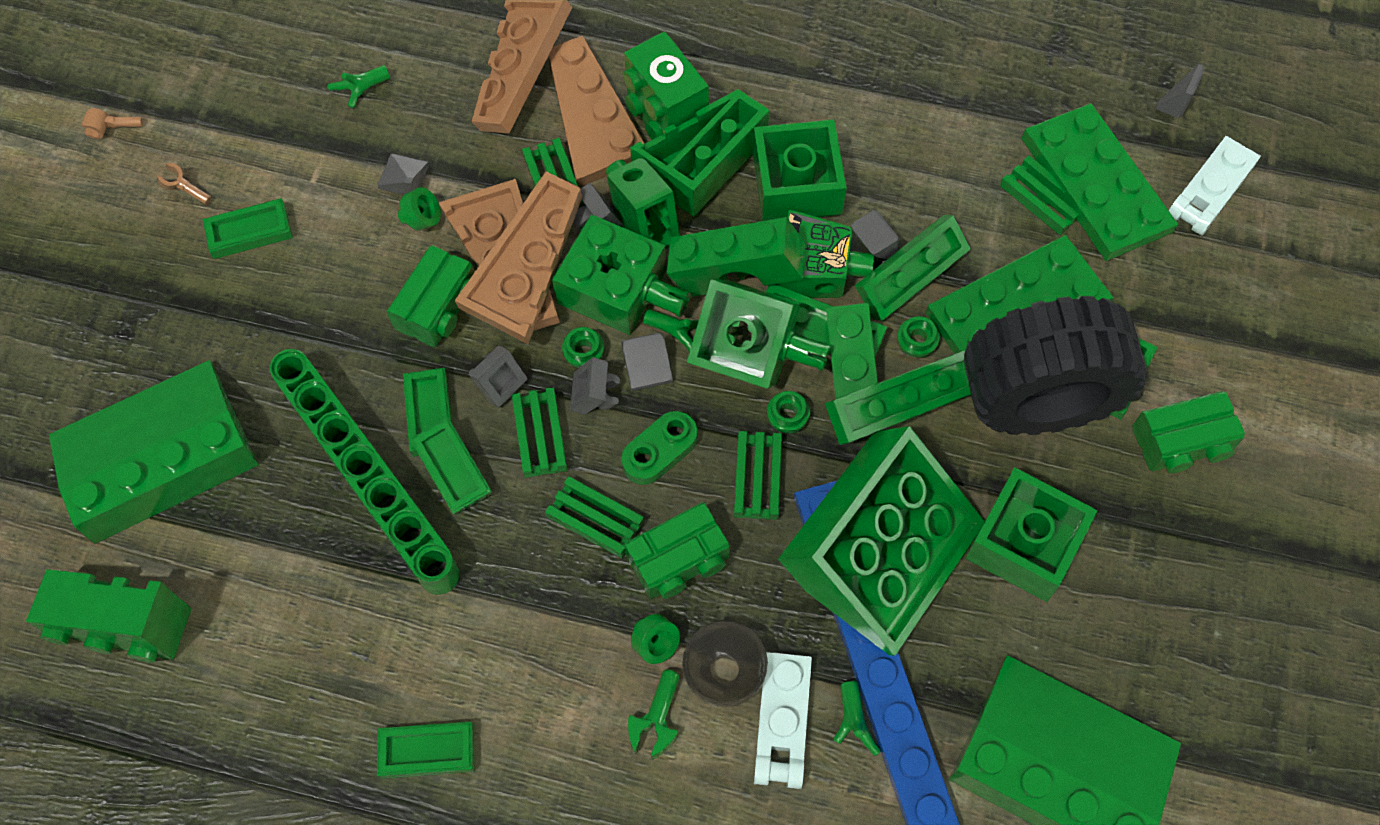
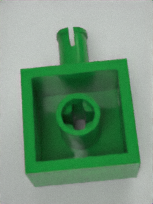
[552,214,691,335]
[687,278,831,389]

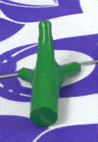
[327,65,390,108]
[643,309,699,352]
[833,681,881,756]

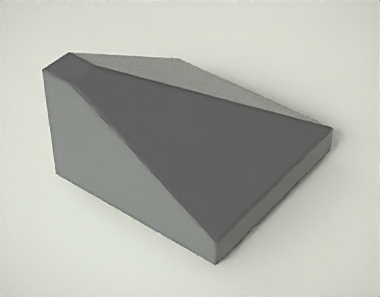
[1156,64,1205,118]
[377,154,429,195]

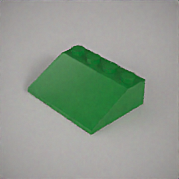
[49,360,259,544]
[778,426,985,656]
[948,655,1181,825]

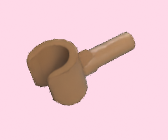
[81,108,143,139]
[157,163,211,205]

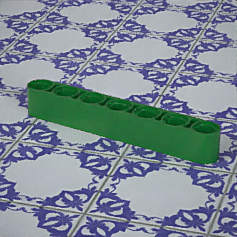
[270,349,459,595]

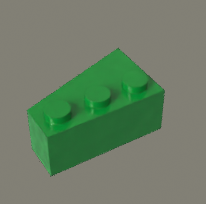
[630,89,770,217]
[26,569,192,663]

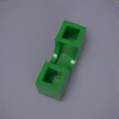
[667,217,805,297]

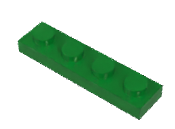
[824,350,971,445]

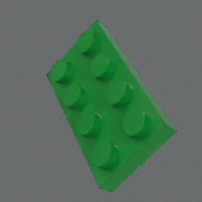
[1021,103,1178,261]
[926,235,1114,354]

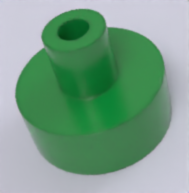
[398,187,441,231]
[631,614,680,664]

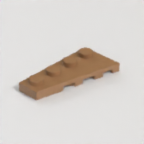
[472,0,572,134]
[549,36,644,188]
[455,172,583,344]
[439,179,560,331]

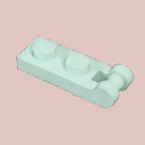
[1169,136,1261,236]
[754,652,812,789]

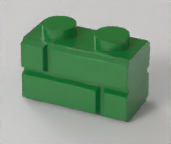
[387,245,475,347]
[1132,391,1245,474]
[624,502,730,599]

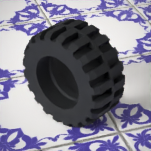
[964,296,1148,435]

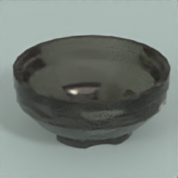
[682,621,768,708]

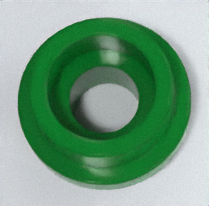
[897,316,940,358]
[562,327,604,368]
[767,391,810,433]

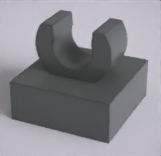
[574,183,624,229]
[468,345,528,408]
[570,357,620,415]

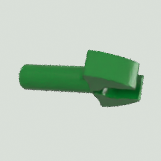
[628,669,680,760]

